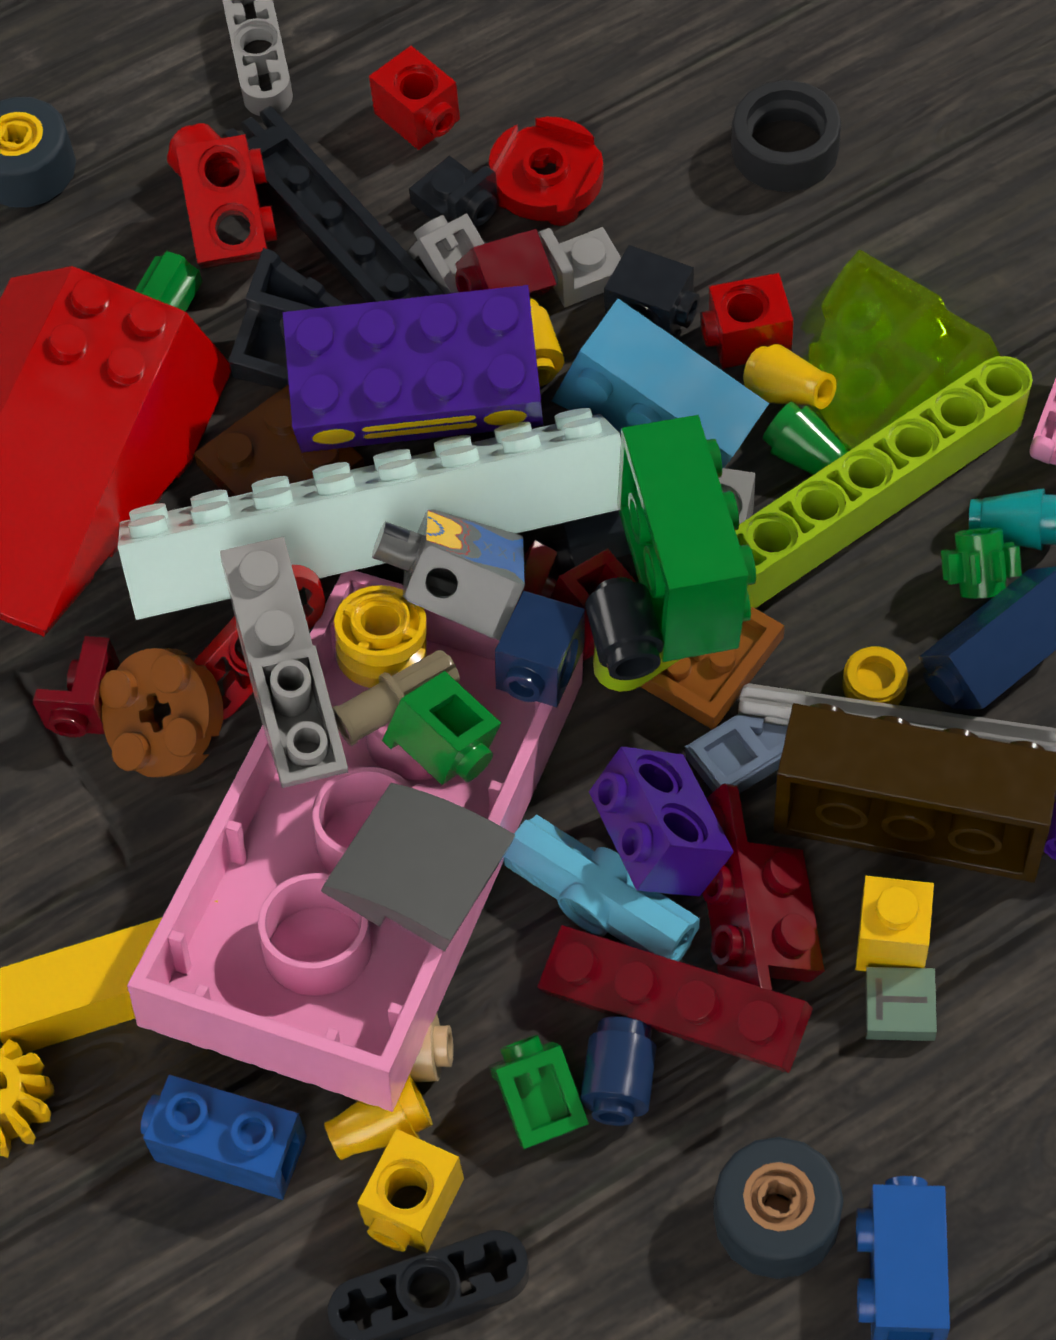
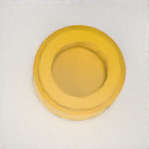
[842,646,908,705]

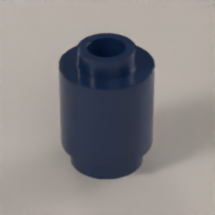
[580,1017,657,1126]

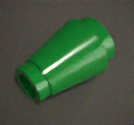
[762,401,849,475]

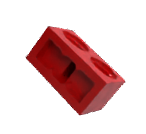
[176,134,277,269]

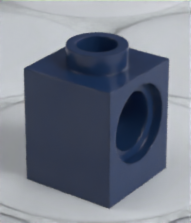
[495,591,585,708]

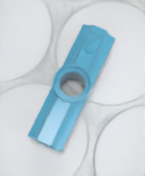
[504,814,699,961]

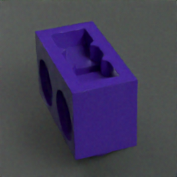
[589,746,734,897]

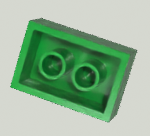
[617,415,756,662]

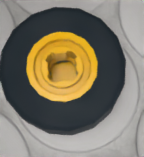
[0,97,76,207]

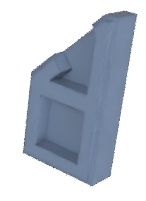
[685,714,788,794]

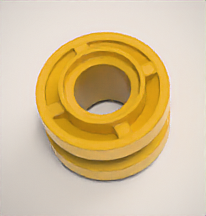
[334,585,427,688]

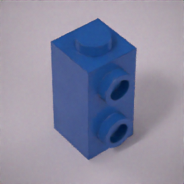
[141,1075,307,1200]
[856,1176,950,1340]

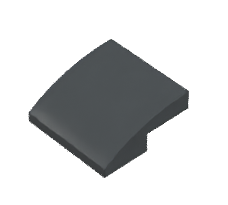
[321,783,515,952]

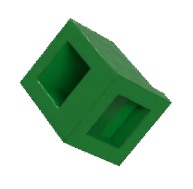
[382,671,501,785]

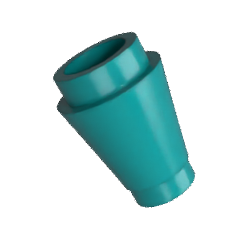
[969,488,1056,551]

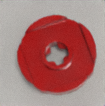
[489,116,604,226]

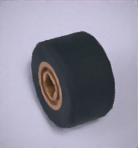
[713,1137,844,1279]

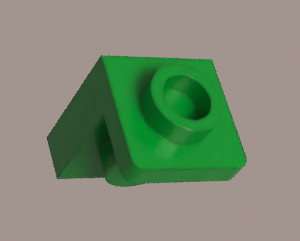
[489,1035,589,1149]

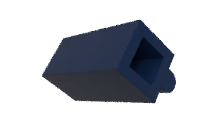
[919,566,1056,709]

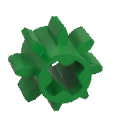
[941,528,1022,599]

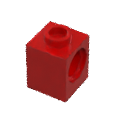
[369,45,460,150]
[700,273,794,369]

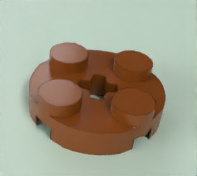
[99,648,223,777]

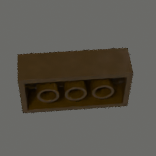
[773,703,1056,883]

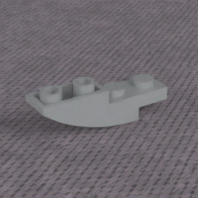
[220,536,348,788]

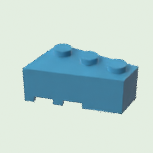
[551,299,769,468]

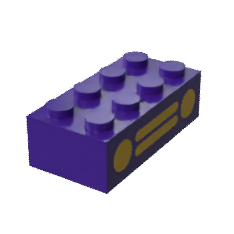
[283,285,543,452]

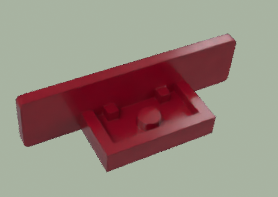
[702,783,825,990]

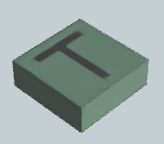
[865,967,937,1041]

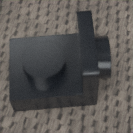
[409,155,499,226]

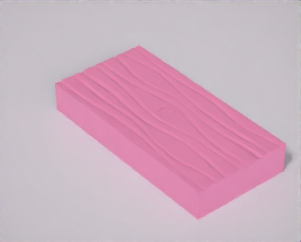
[127,570,583,1112]

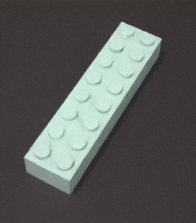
[118,408,621,620]

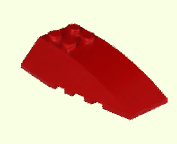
[0,266,231,637]

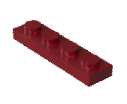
[537,925,813,1073]

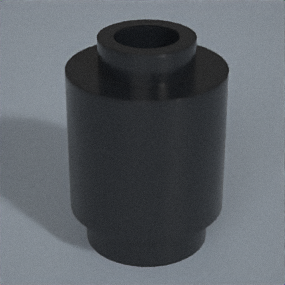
[585,577,664,680]

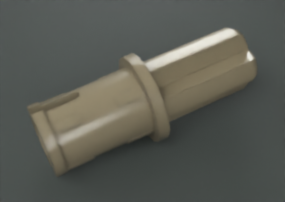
[332,650,460,746]

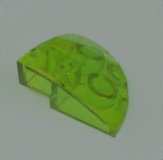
[809,249,1000,450]

